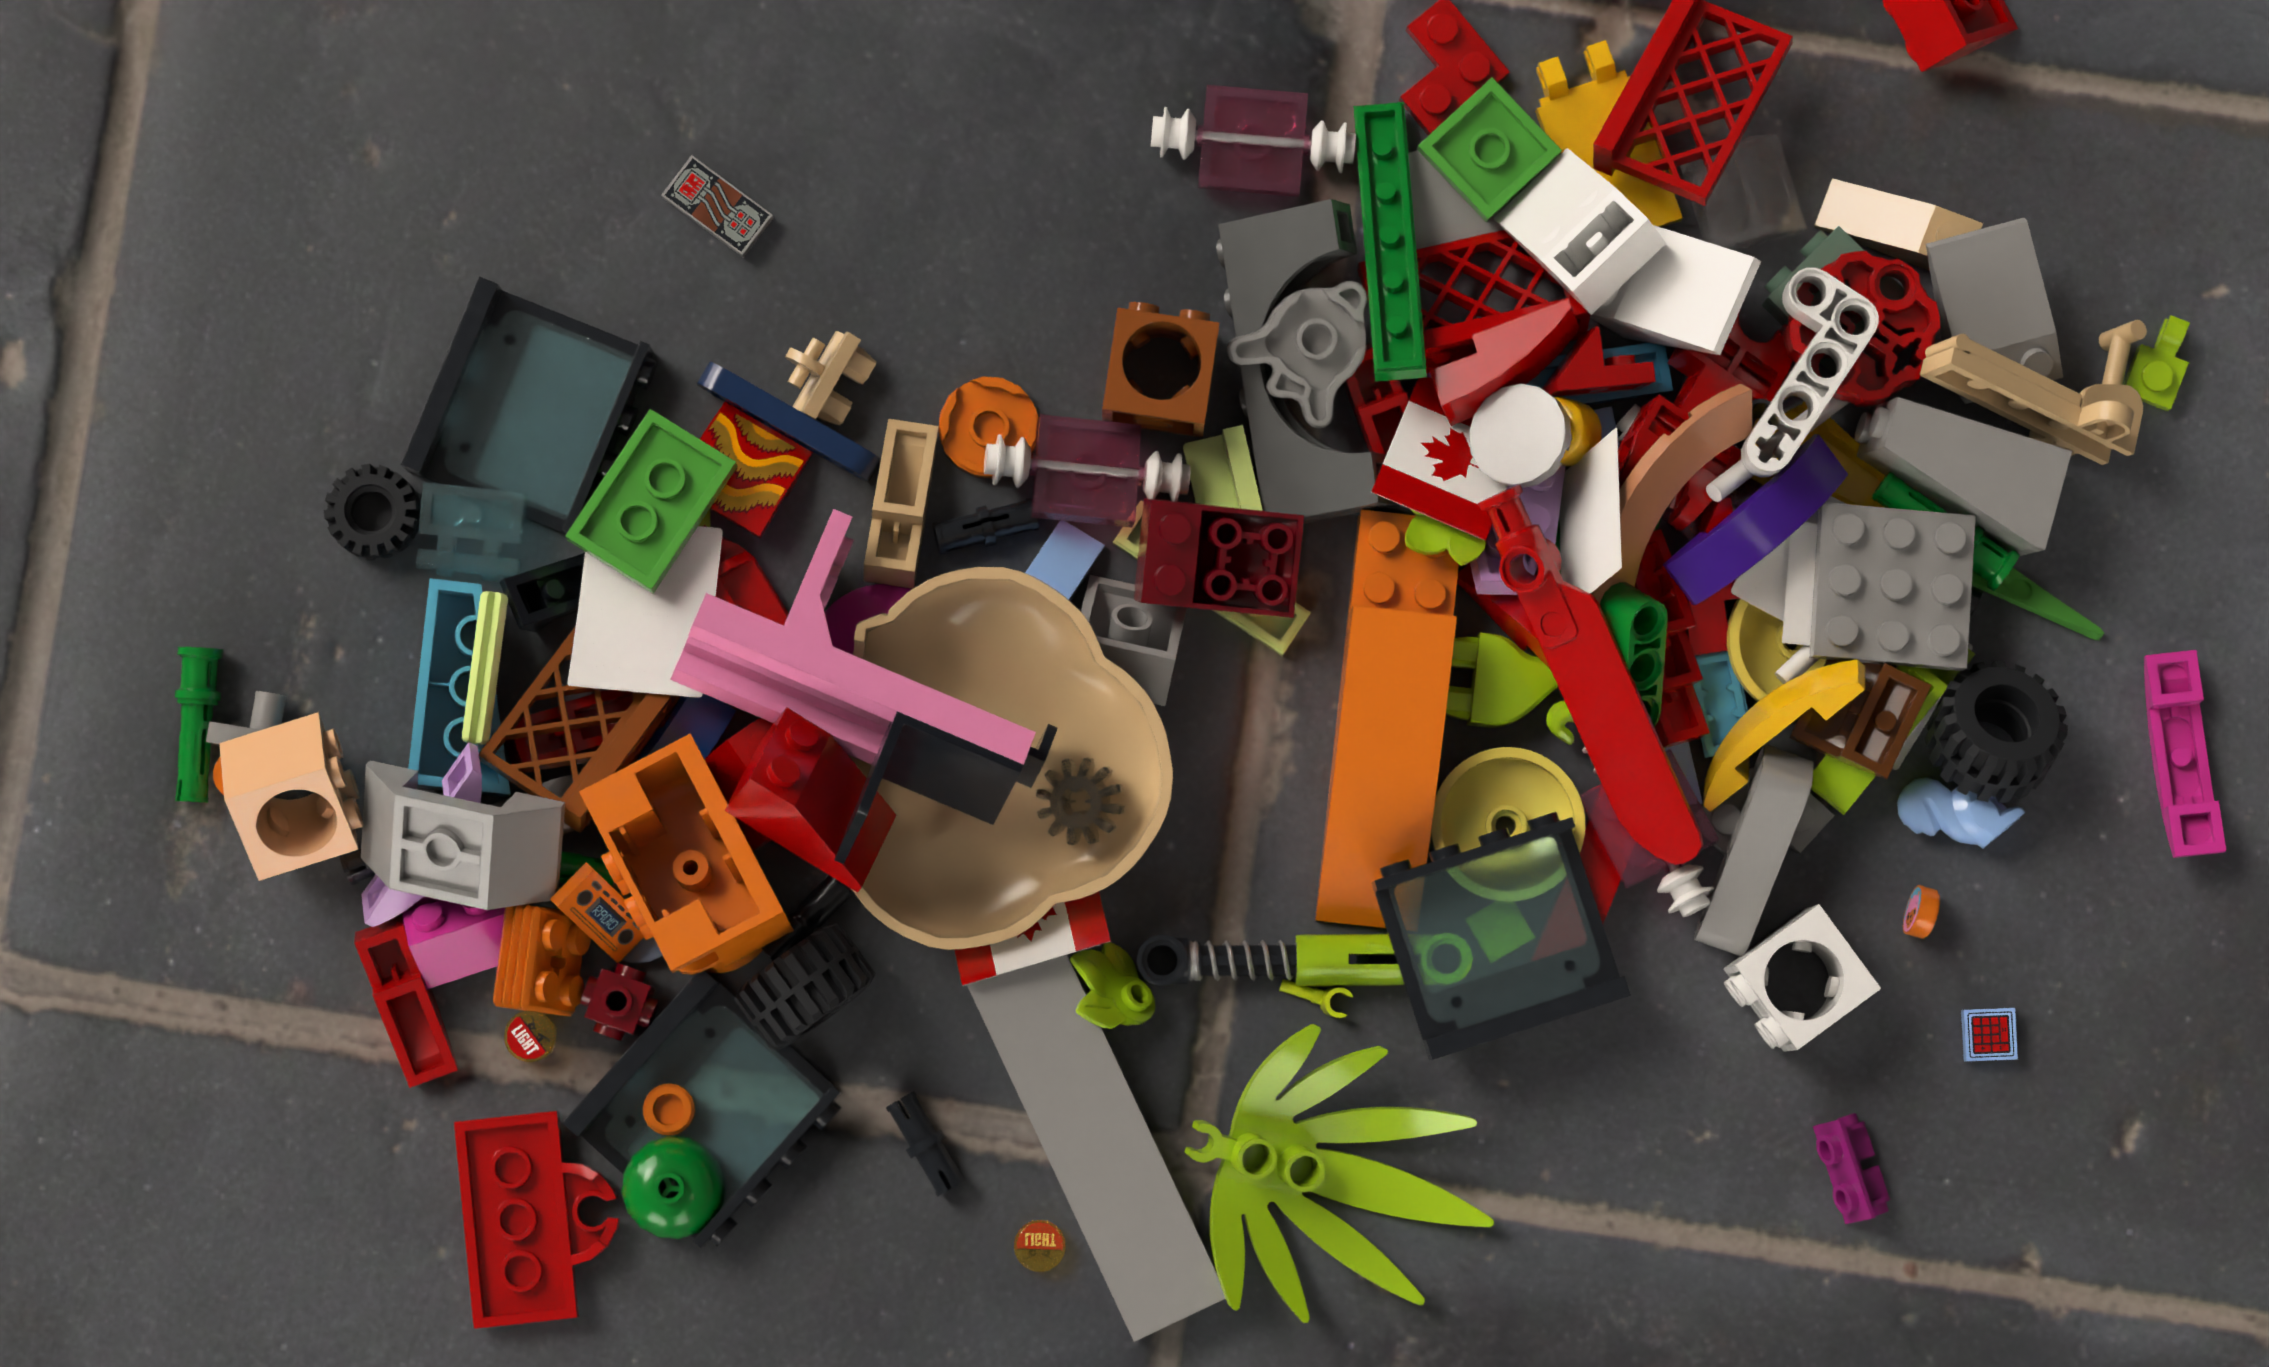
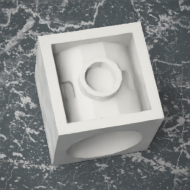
[1723,904,1881,1052]

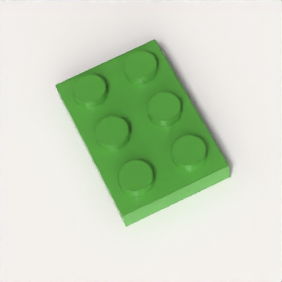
[565,409,738,594]

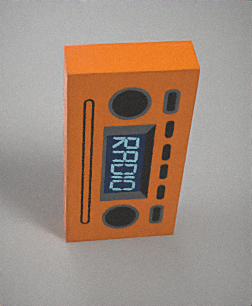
[550,862,644,963]

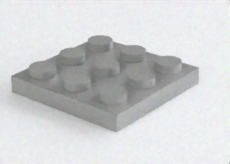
[1809,502,1976,671]

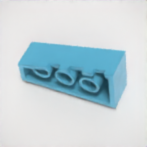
[408,578,510,797]

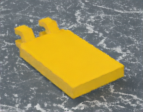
[1535,40,1683,227]

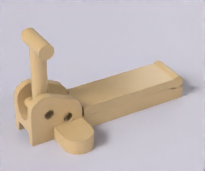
[1920,320,2147,465]

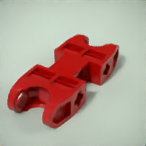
[1618,309,1793,531]

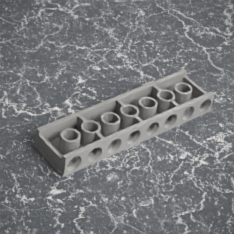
[967,955,1226,1342]

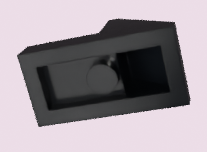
[499,553,585,632]

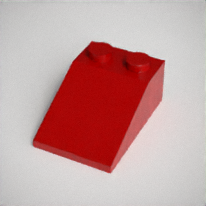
[724,707,897,893]

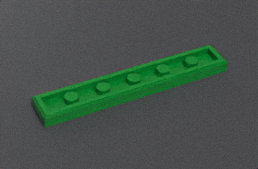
[1353,102,1427,382]

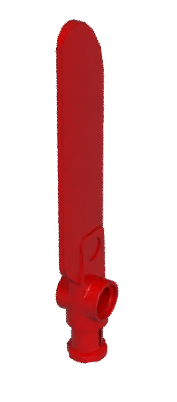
[1478,484,1703,865]

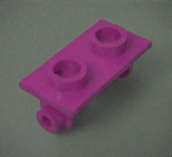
[1813,1113,1891,1224]

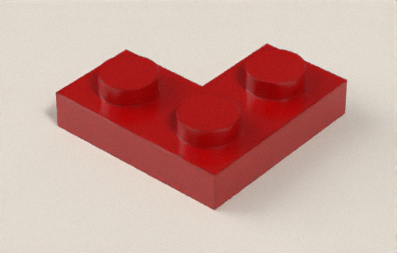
[1399,0,1510,136]

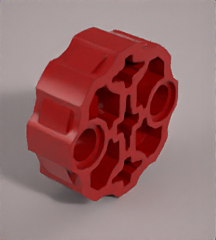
[1783,251,1940,407]

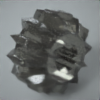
[1036,757,1125,845]

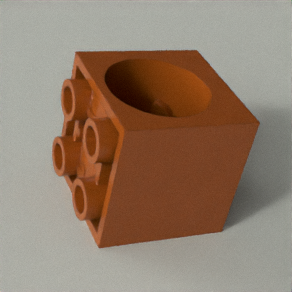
[1102,302,1220,438]

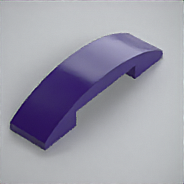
[1663,434,1848,605]

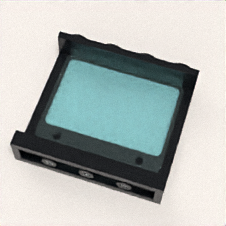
[401,276,658,535]
[1371,812,1631,1060]
[562,970,842,1248]

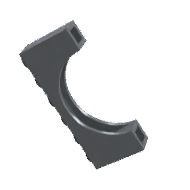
[1216,199,1397,523]

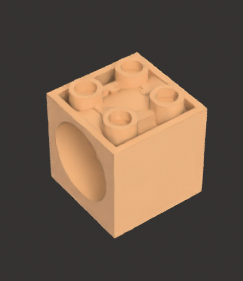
[219,712,363,881]

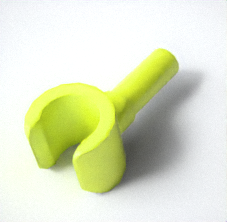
[1279,979,1353,1018]

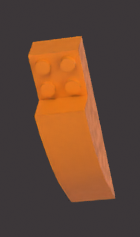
[1315,509,1459,932]

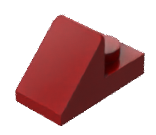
[1541,326,1656,397]

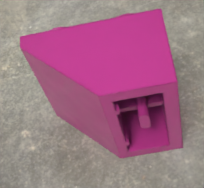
[402,896,505,989]

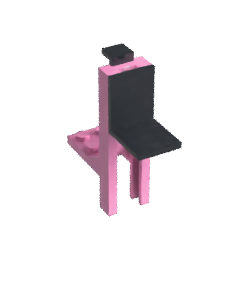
[670,509,1058,864]

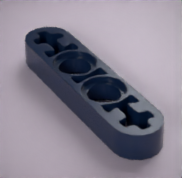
[697,362,881,482]

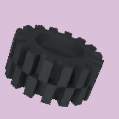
[324,464,421,560]

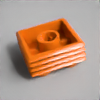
[493,905,591,1016]

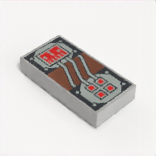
[661,155,774,258]

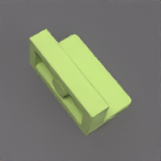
[1183,425,1263,511]

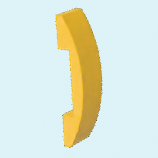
[1703,659,1865,812]

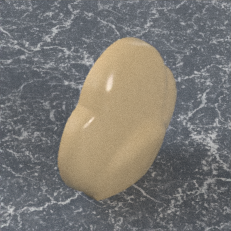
[847,567,1173,950]

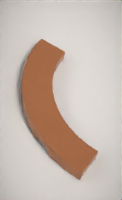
[1591,383,1752,604]

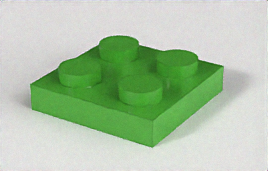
[1417,77,1562,223]

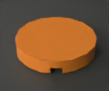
[938,376,1040,479]

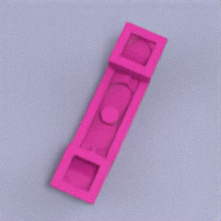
[2144,650,2226,858]

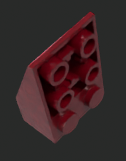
[1134,498,1304,618]

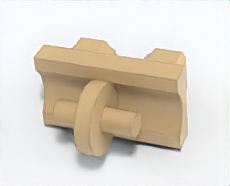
[785,331,877,425]

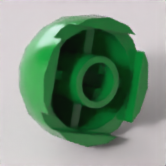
[622,1136,725,1239]

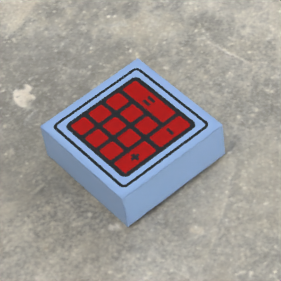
[1961,1008,2018,1062]

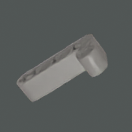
[1694,744,1814,956]

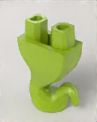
[1446,632,1574,745]

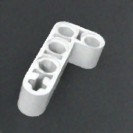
[1741,268,1879,477]

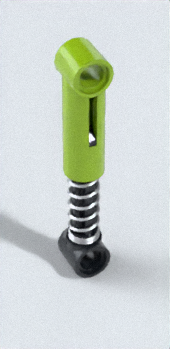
[1136,933,1473,987]

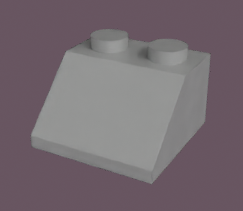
[1081,575,1187,706]

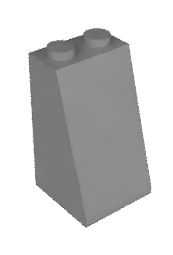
[1855,397,2072,556]

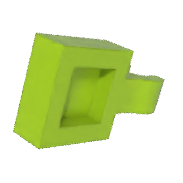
[2123,315,2190,411]

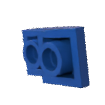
[637,694,736,761]

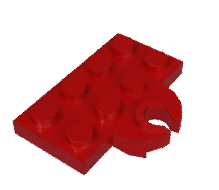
[454,1111,620,1329]

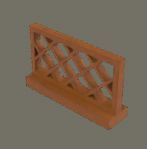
[479,626,681,833]

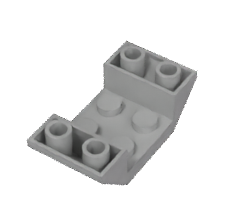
[361,760,565,910]

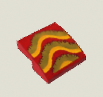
[700,402,813,538]

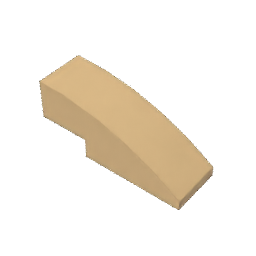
[864,419,939,589]

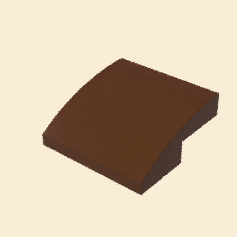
[1789,659,1932,779]

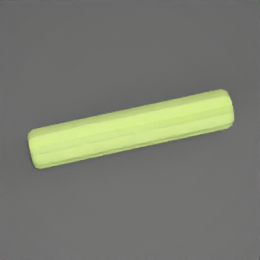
[462,591,508,745]

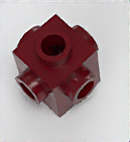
[580,963,659,1041]

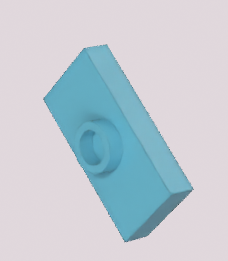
[1693,651,1748,758]

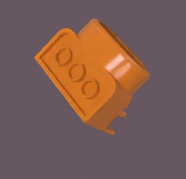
[579,733,794,975]

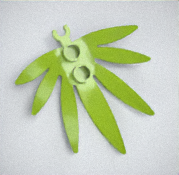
[1184,1024,1494,1323]

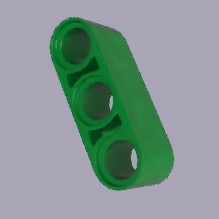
[1600,582,1668,728]

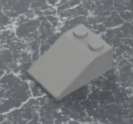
[1926,218,2063,404]

